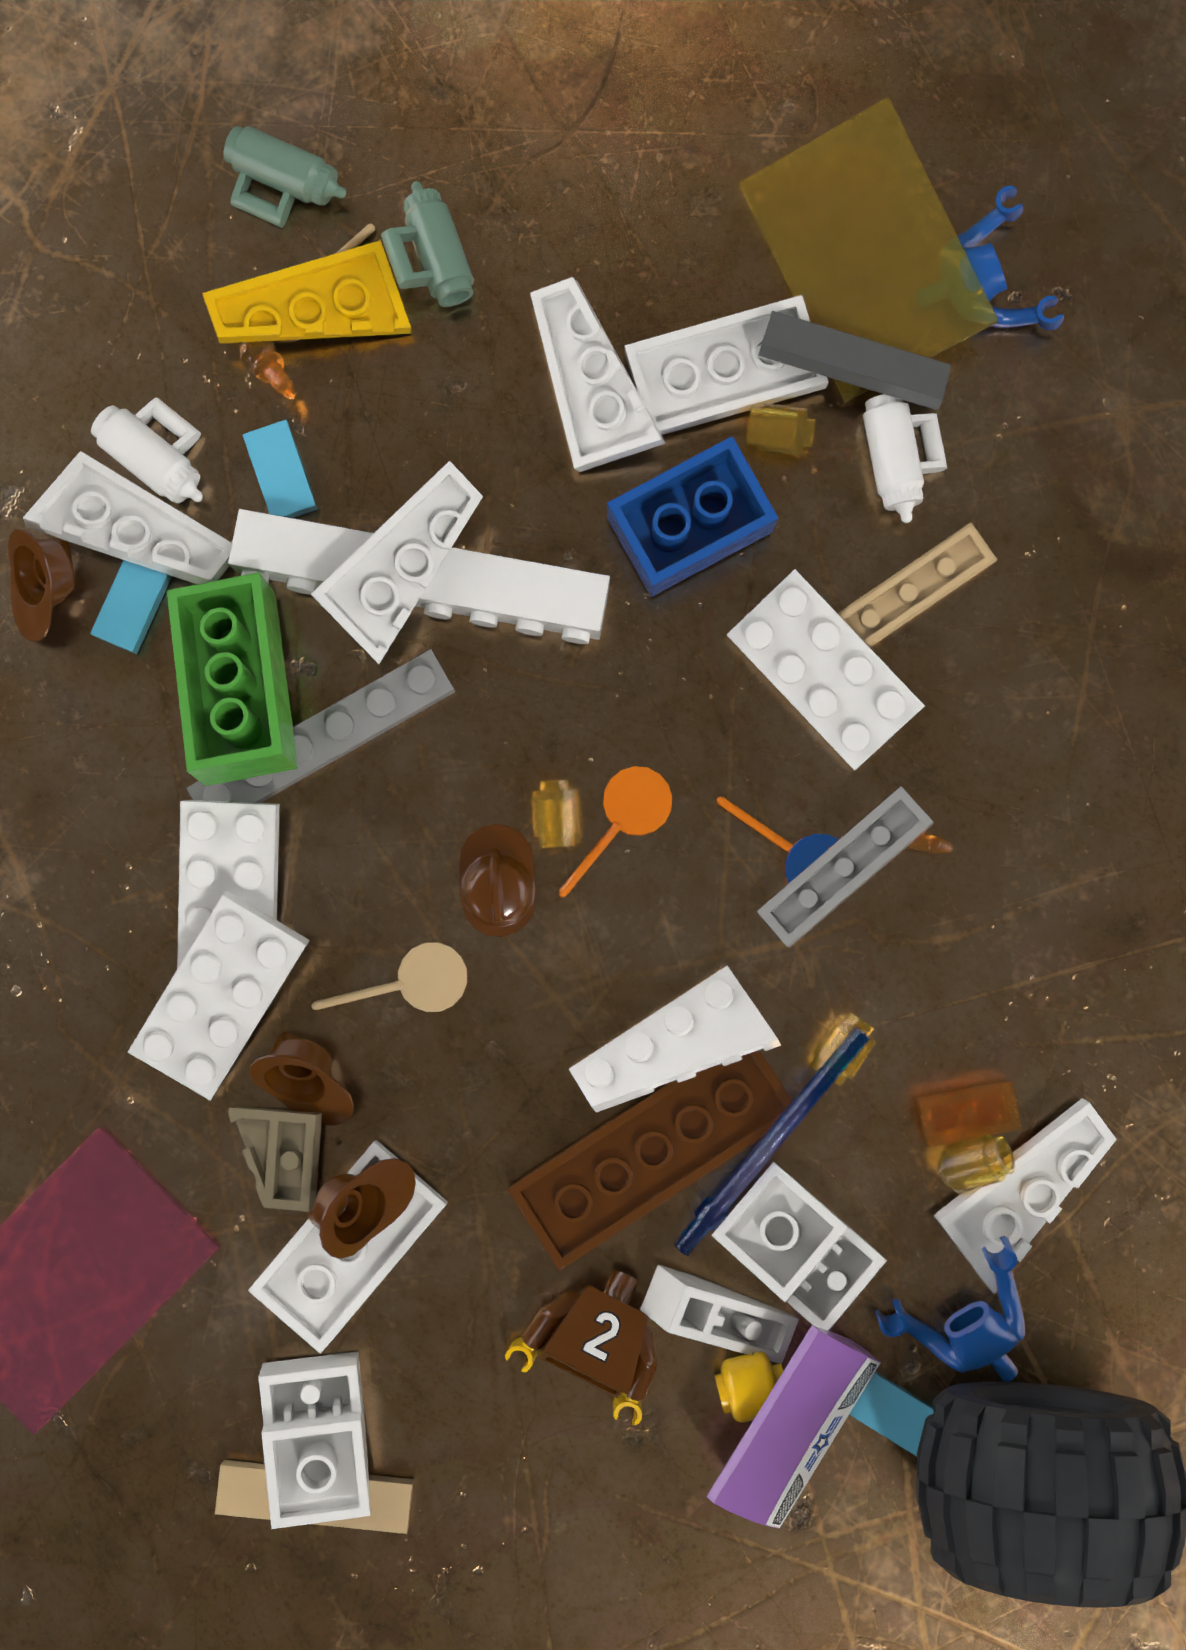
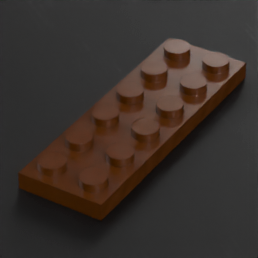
[507,1050,800,1271]

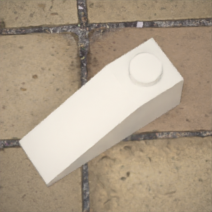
[640,1265,799,1364]

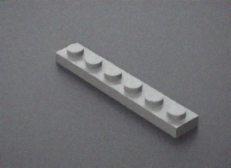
[186,649,455,803]

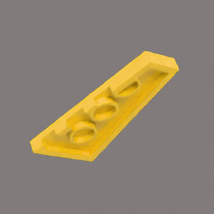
[202,240,411,343]

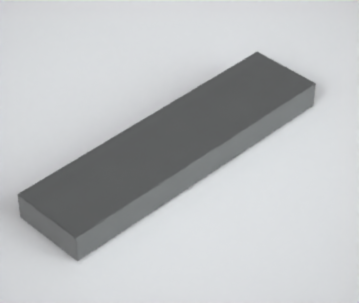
[758,311,951,410]

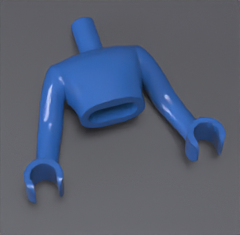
[916,185,1064,331]
[875,1236,1025,1382]

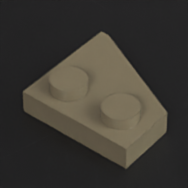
[228,1106,322,1212]

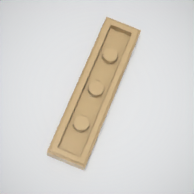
[837,523,997,648]
[215,1460,414,1534]

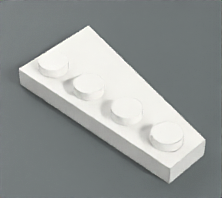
[530,277,666,472]
[23,451,232,584]
[311,461,483,664]
[569,966,781,1112]
[933,1098,1117,1294]

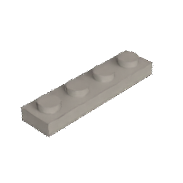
[757,786,934,948]

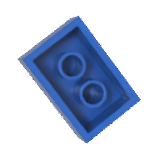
[607,436,778,597]

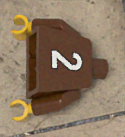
[505,1270,657,1425]

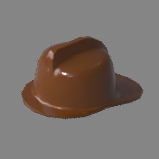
[8,529,75,641]
[459,824,536,937]
[249,1031,354,1126]
[308,1158,416,1259]

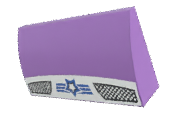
[707,1325,881,1529]

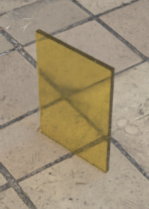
[739,97,998,403]

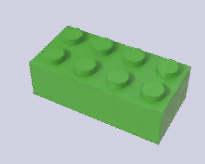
[167,572,298,786]

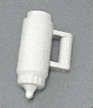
[863,394,947,523]
[91,397,203,503]

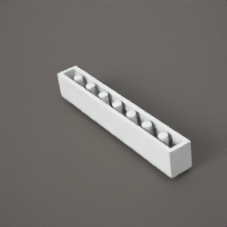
[228,509,610,644]

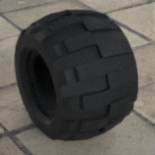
[916,1382,1186,1608]

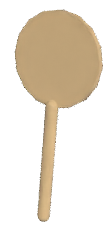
[311,942,467,1012]

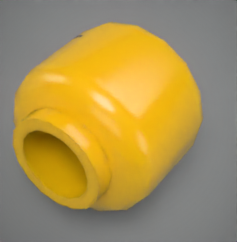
[714,1351,784,1423]

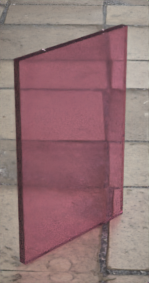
[0,1126,220,1435]

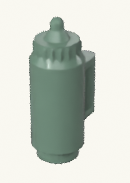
[223,126,346,228]
[381,181,474,307]

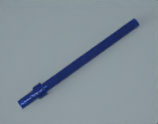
[674,1026,871,1256]

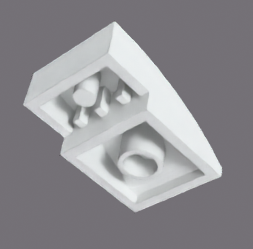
[712,1162,888,1331]
[259,1351,371,1529]

